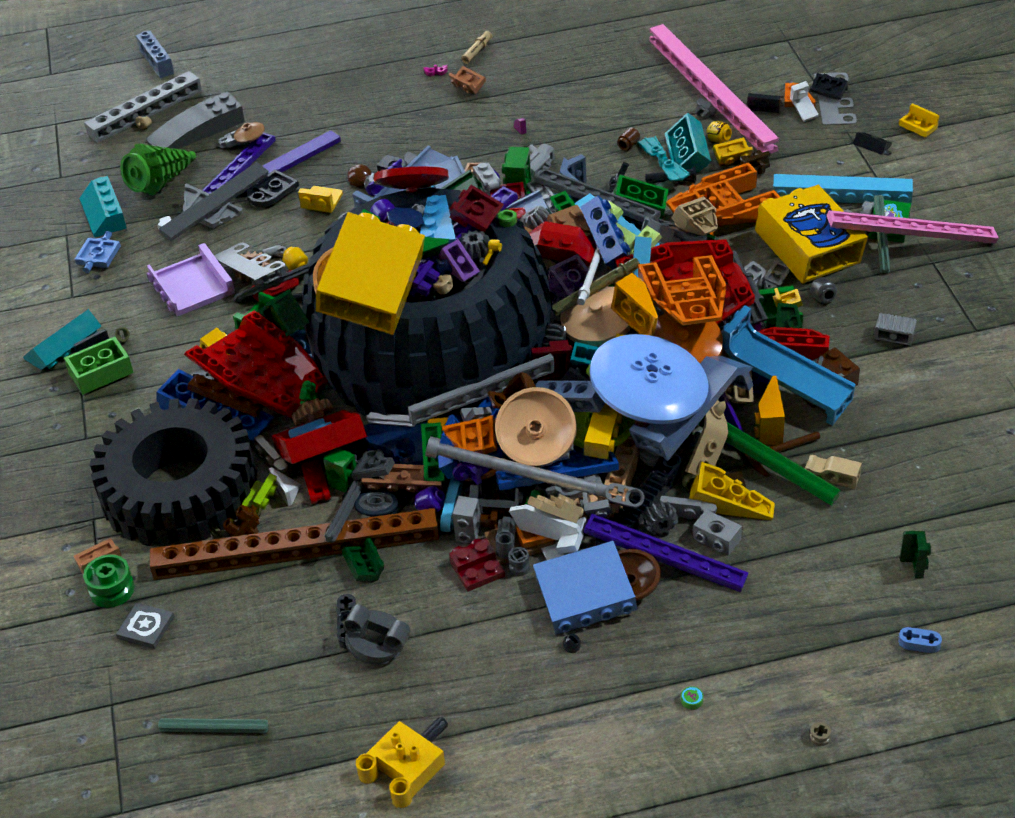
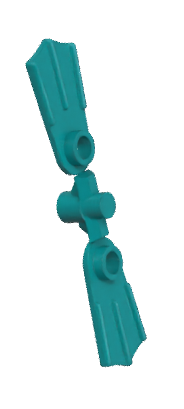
[637,136,690,182]

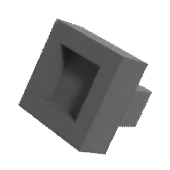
[695,98,717,119]

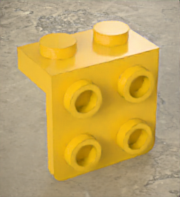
[298,186,343,213]

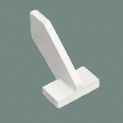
[509,504,587,554]

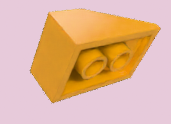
[611,273,658,336]
[754,376,785,446]

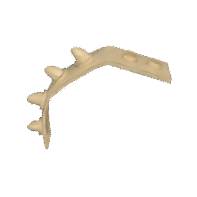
[685,400,728,476]

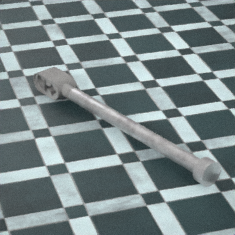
[425,436,644,509]

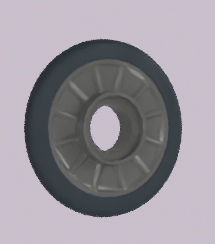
[354,490,398,517]

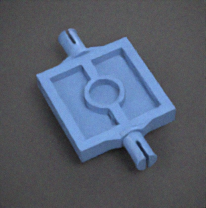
[75,231,121,273]

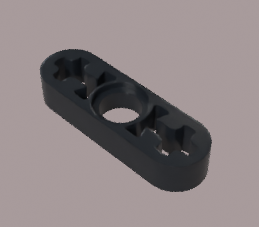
[337,594,357,649]

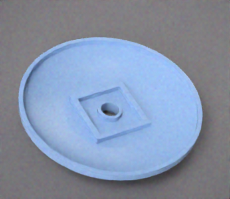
[589,334,709,424]

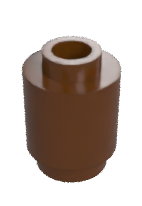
[617,127,640,150]

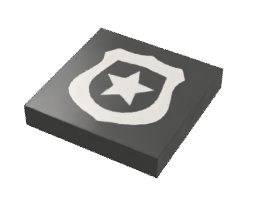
[116,603,175,649]

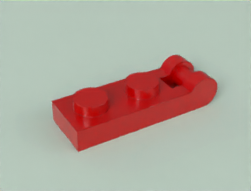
[300,459,331,504]

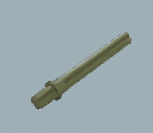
[551,258,640,315]

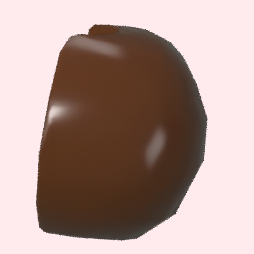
[347,164,371,187]

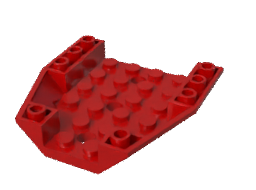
[615,239,755,325]
[184,310,328,418]

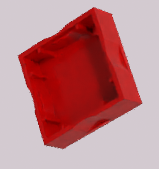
[271,410,367,464]

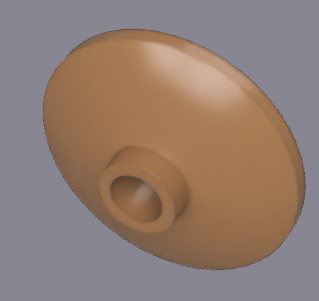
[234,122,265,143]

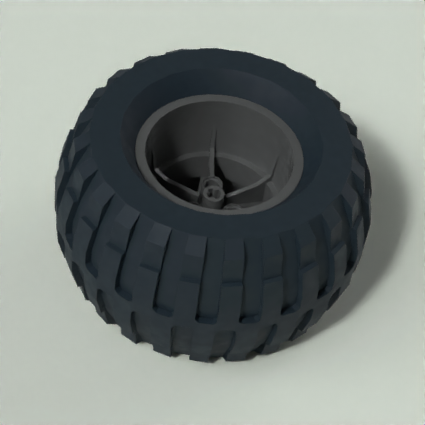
[302,188,551,418]

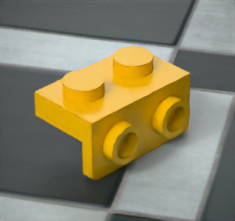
[899,104,939,137]
[712,137,753,165]

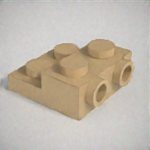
[527,494,583,523]

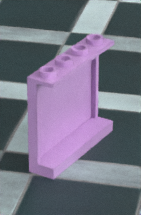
[147,243,235,317]

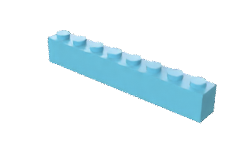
[773,174,913,203]

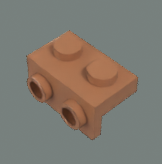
[448,66,487,95]
[73,538,122,574]

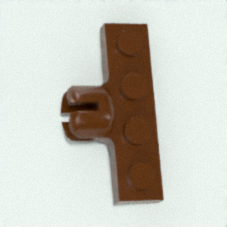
[187,374,264,418]

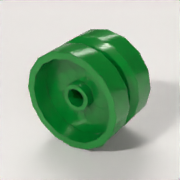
[83,554,135,608]

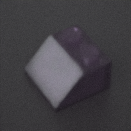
[547,254,596,298]

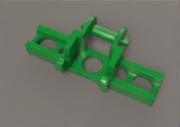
[299,380,324,404]

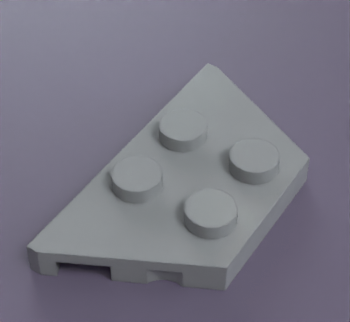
[183,184,243,229]

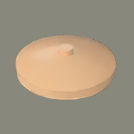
[560,286,632,346]
[495,387,577,468]

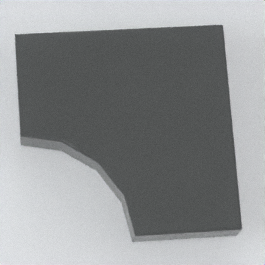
[351,449,395,480]

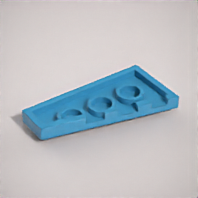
[420,195,456,245]

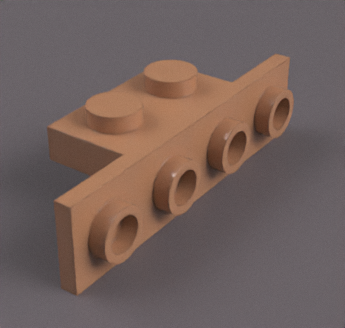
[362,464,444,493]

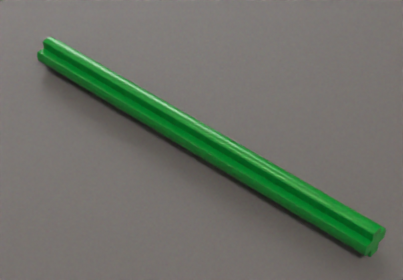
[698,417,841,506]

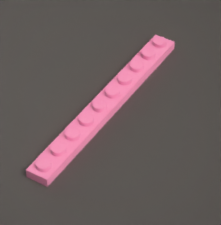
[827,210,999,243]

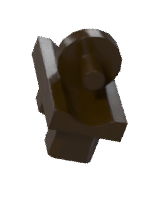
[739,150,771,175]

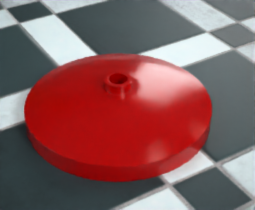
[373,166,449,193]

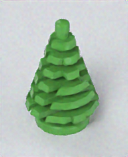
[120,144,196,195]

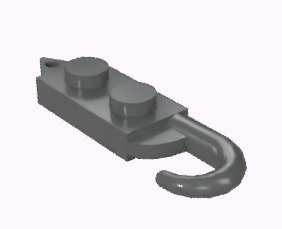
[762,255,791,289]

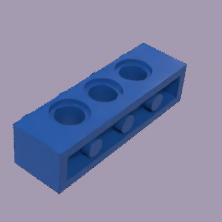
[580,195,631,270]

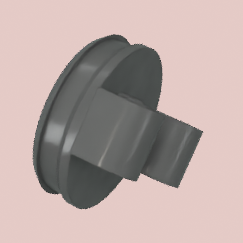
[343,605,410,665]

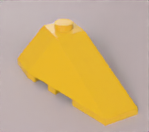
[689,462,775,521]

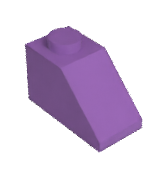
[438,239,480,282]

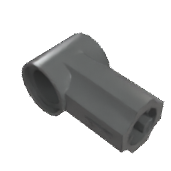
[495,517,516,559]

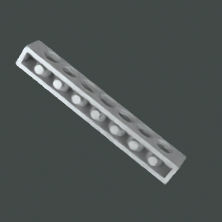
[84,71,202,143]

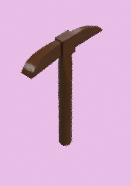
[742,432,821,477]

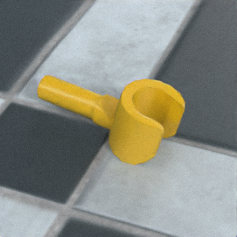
[482,239,502,265]

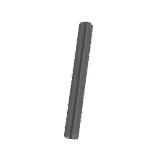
[324,479,364,543]

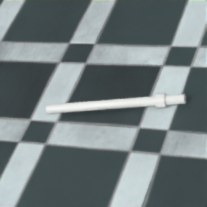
[577,248,601,305]

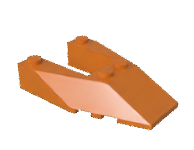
[666,162,780,226]
[638,255,726,325]

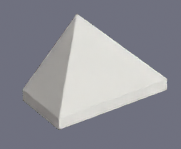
[269,467,301,506]

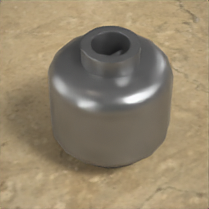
[810,277,837,304]

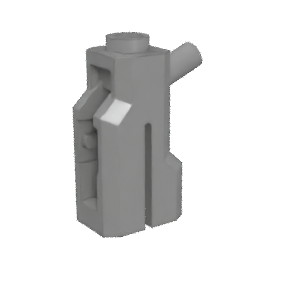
[529,144,555,181]

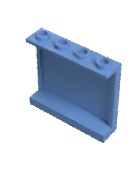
[533,541,637,635]

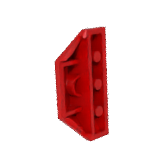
[529,221,595,266]
[757,327,830,361]

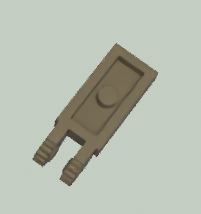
[254,435,290,477]

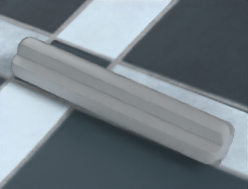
[367,412,415,427]

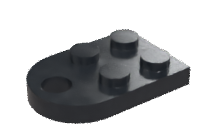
[247,169,299,207]

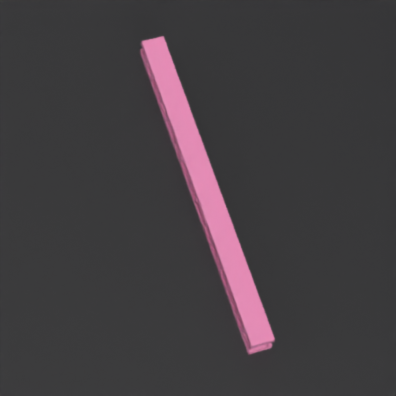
[650,24,779,154]

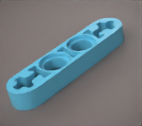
[440,477,464,532]

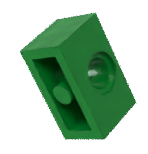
[323,447,356,493]

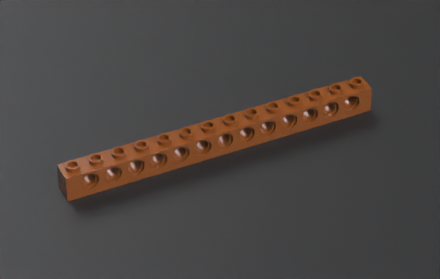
[150,508,439,580]

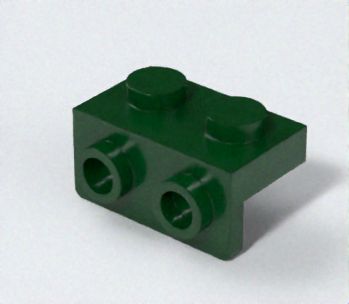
[899,531,931,578]
[342,538,384,581]

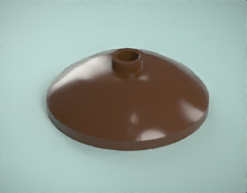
[618,549,661,601]

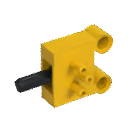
[356,717,448,808]

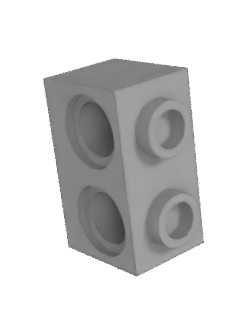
[452,496,481,543]

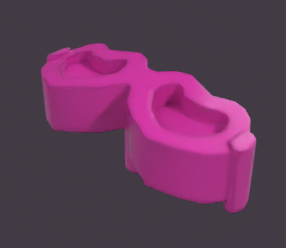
[424,64,448,77]

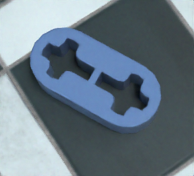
[898,627,942,653]

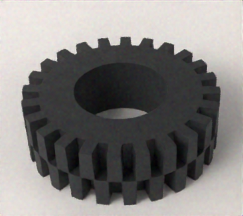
[90,399,257,547]

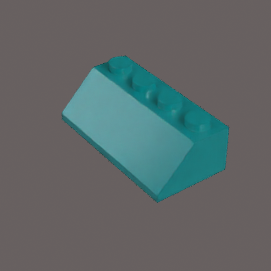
[665,113,711,172]
[79,176,127,238]
[23,309,101,370]

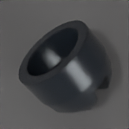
[563,634,581,653]

